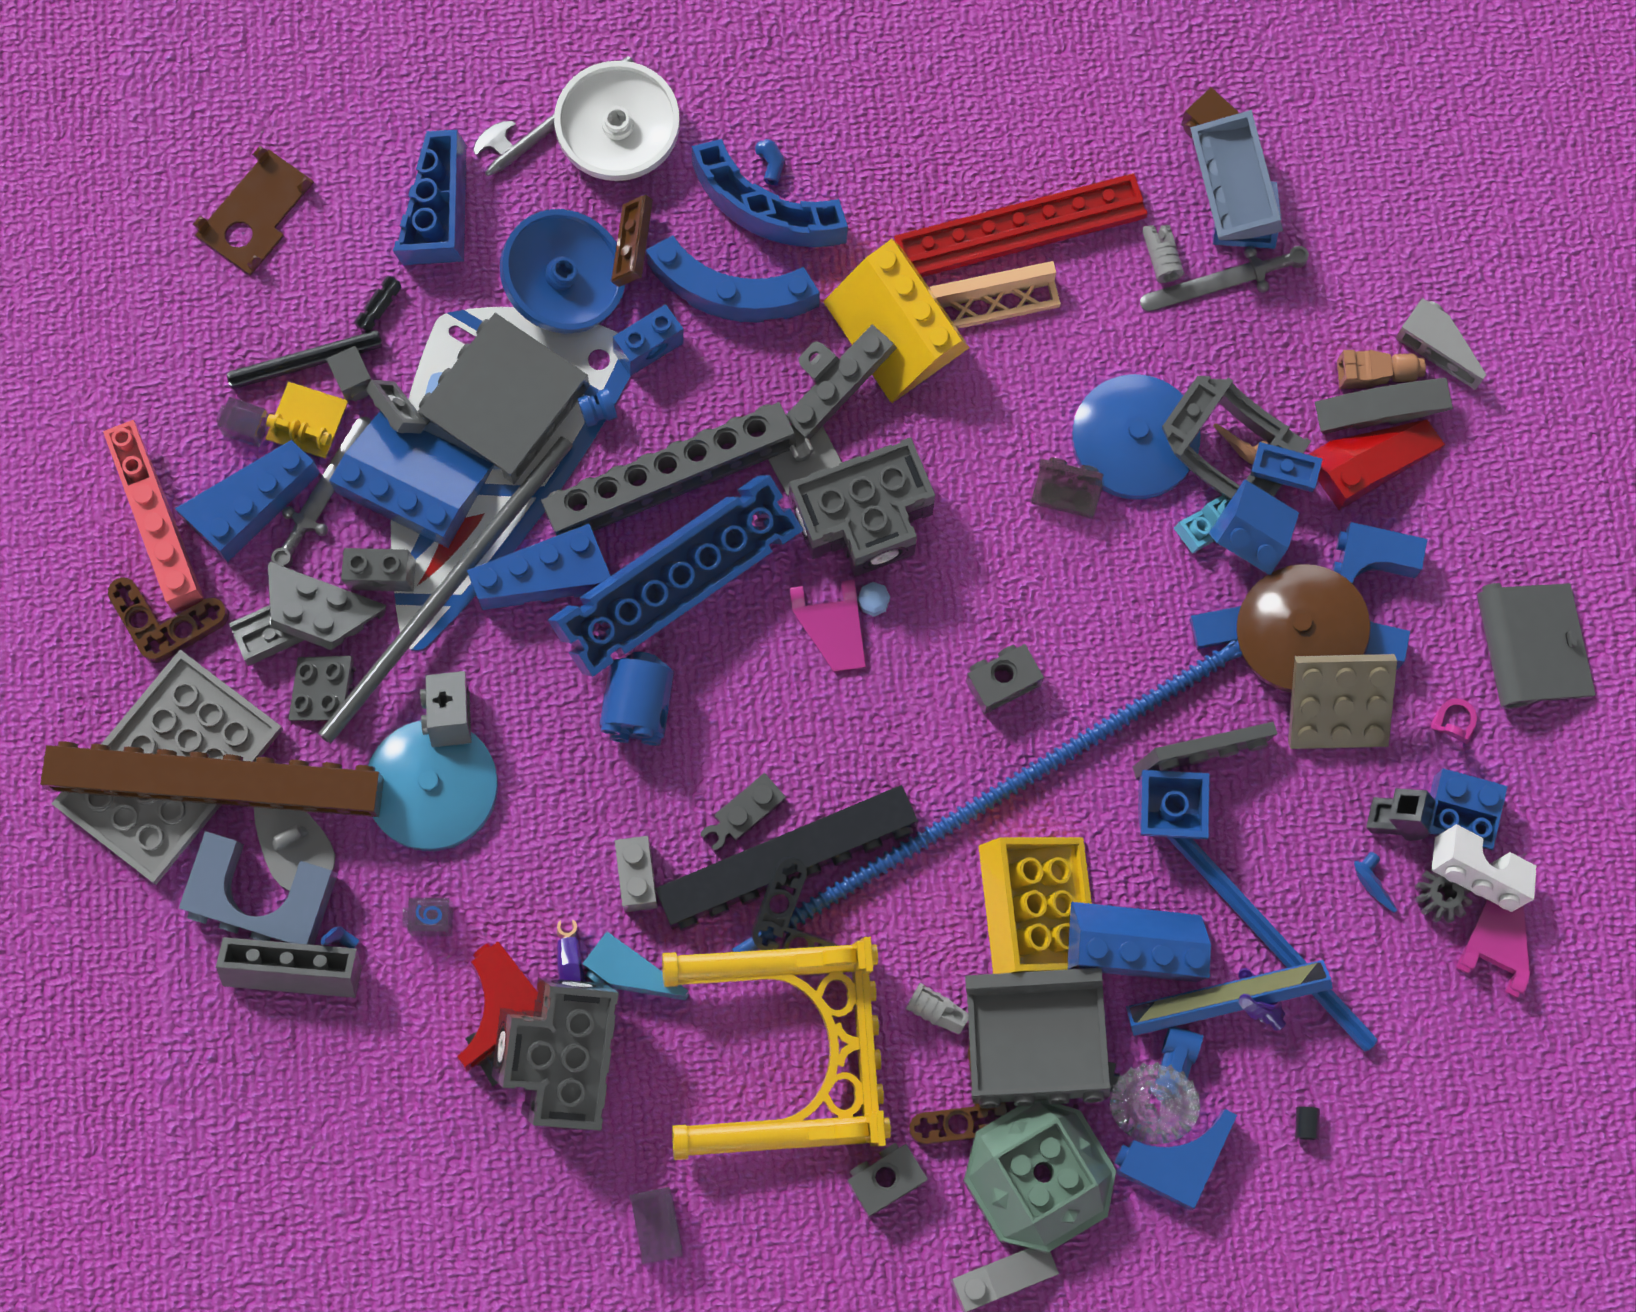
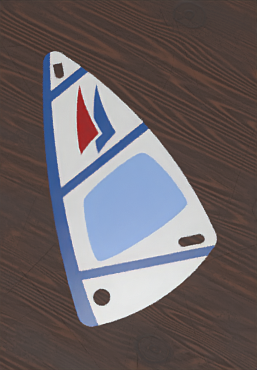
[391,307,631,650]

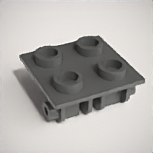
[288,656,356,721]

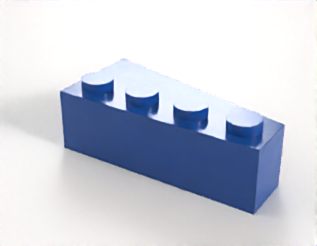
[175,440,320,562]
[467,524,611,610]

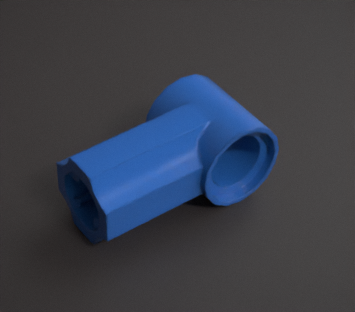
[1153,1026,1203,1098]

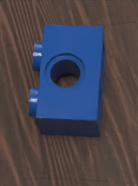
[613,304,684,376]

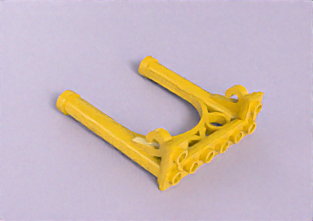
[662,937,891,1160]

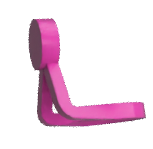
[1431,698,1477,744]

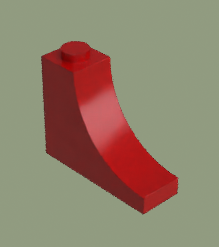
[457,942,538,1073]

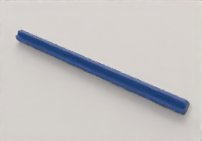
[1167,837,1378,1052]

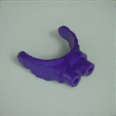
[1238,968,1286,1031]

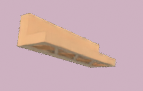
[930,261,1061,329]

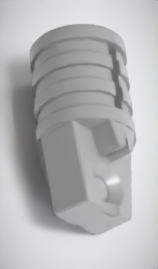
[906,983,968,1034]

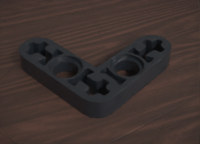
[751,856,839,950]

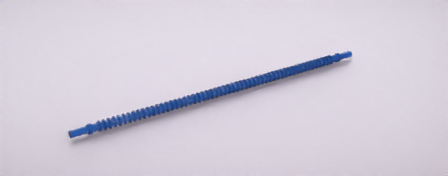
[732,640,1242,952]

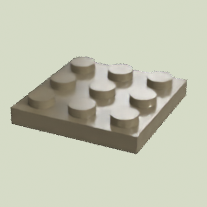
[1288,654,1397,749]

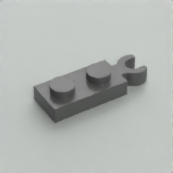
[700,773,786,853]

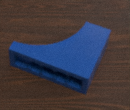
[1114,1109,1237,1210]

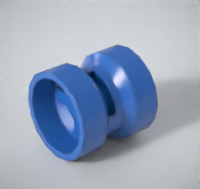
[577,388,618,428]

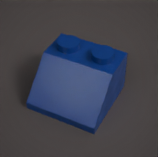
[1209,479,1299,575]
[1138,770,1209,840]

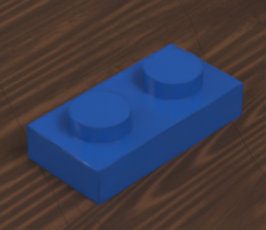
[1250,442,1323,492]

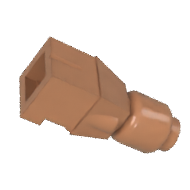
[1337,350,1426,389]

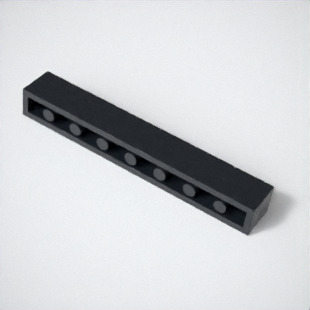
[655,785,918,931]

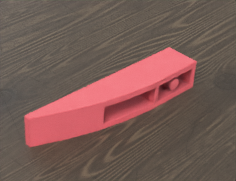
[103,420,204,613]

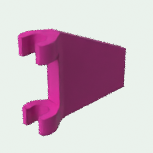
[790,580,866,672]
[1456,899,1530,998]

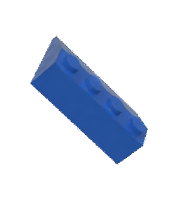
[329,410,494,548]

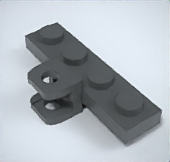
[786,324,897,440]

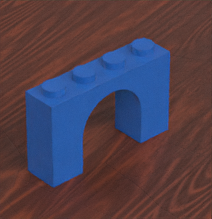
[1332,522,1428,670]

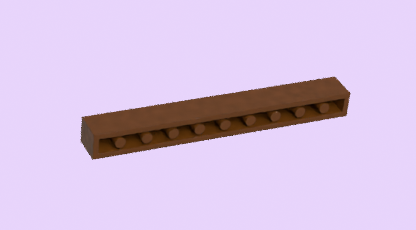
[40,741,384,817]

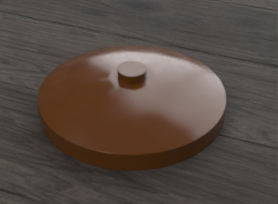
[1237,564,1370,693]

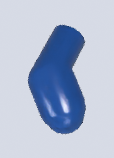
[755,139,785,185]

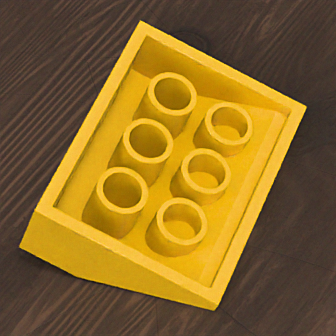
[823,239,970,403]
[978,837,1092,974]

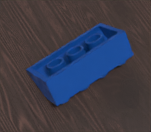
[1068,902,1211,982]

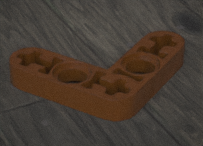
[108,577,229,663]
[909,1046,1007,1145]

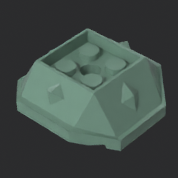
[963,1100,1116,1253]

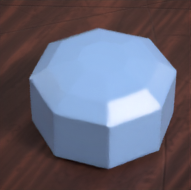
[858,582,890,617]

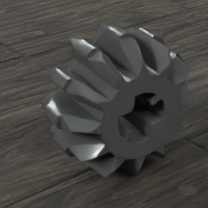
[1415,871,1473,923]

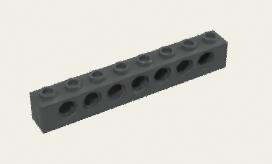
[541,402,796,536]

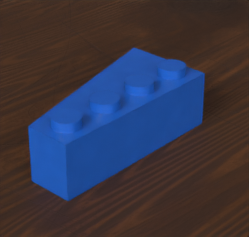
[393,129,467,265]

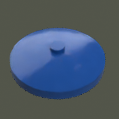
[500,209,625,334]
[1072,374,1201,500]

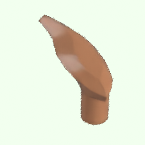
[1213,423,1268,465]

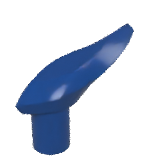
[1354,852,1397,913]
[321,926,359,948]

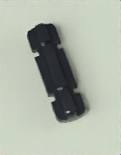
[354,276,401,333]

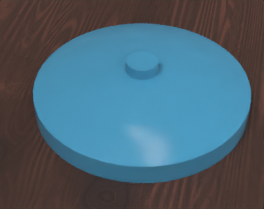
[368,720,498,851]

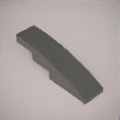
[1315,378,1454,435]

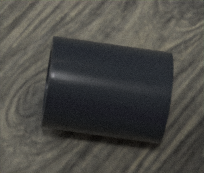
[1295,1107,1320,1140]

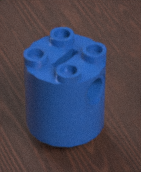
[599,652,674,746]

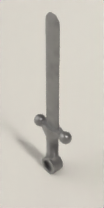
[1140,246,1309,311]
[271,417,372,568]

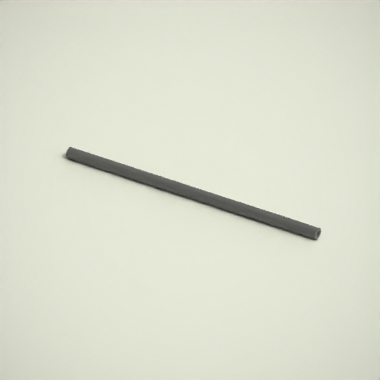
[318,436,573,744]

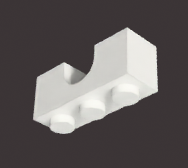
[1432,824,1537,912]

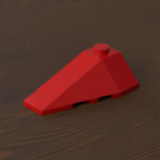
[1308,419,1445,510]

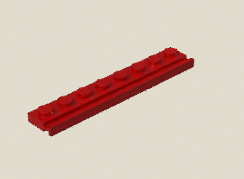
[894,173,1148,277]

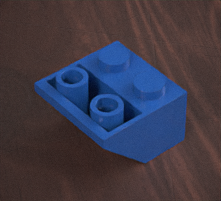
[1429,768,1508,851]

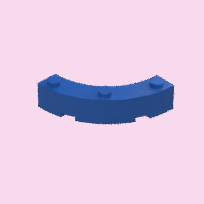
[692,139,848,247]
[646,235,820,323]

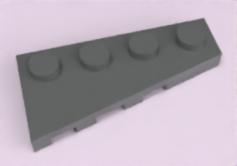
[1132,721,1278,779]

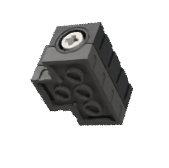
[789,437,935,577]
[492,977,619,1131]

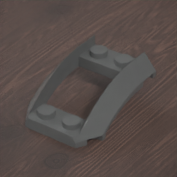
[1162,376,1311,500]

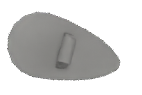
[254,807,335,891]

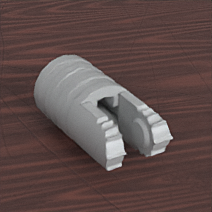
[1143,225,1184,283]

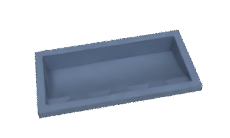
[1190,110,1283,240]

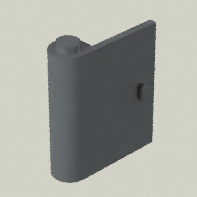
[1477,583,1596,709]

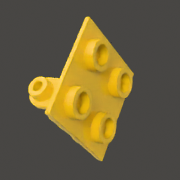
[265,382,348,459]

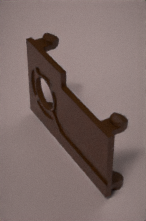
[192,146,314,276]

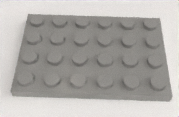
[51,650,283,885]

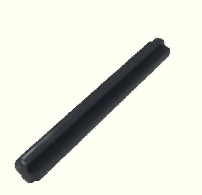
[227,330,382,389]

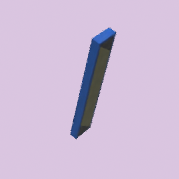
[1126,960,1333,1036]

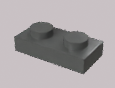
[365,380,427,434]

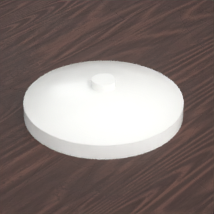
[554,61,680,181]

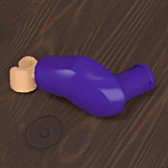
[556,920,587,982]

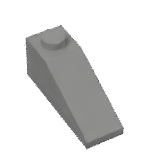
[1395,298,1486,390]
[950,1248,1059,1312]

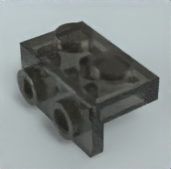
[1031,457,1104,519]

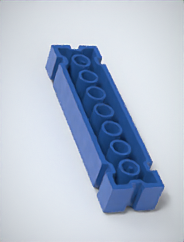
[548,475,803,677]

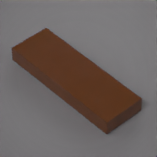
[611,194,653,287]

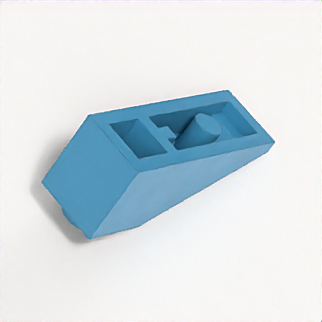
[583,931,689,1000]

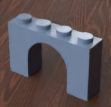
[179,831,338,945]

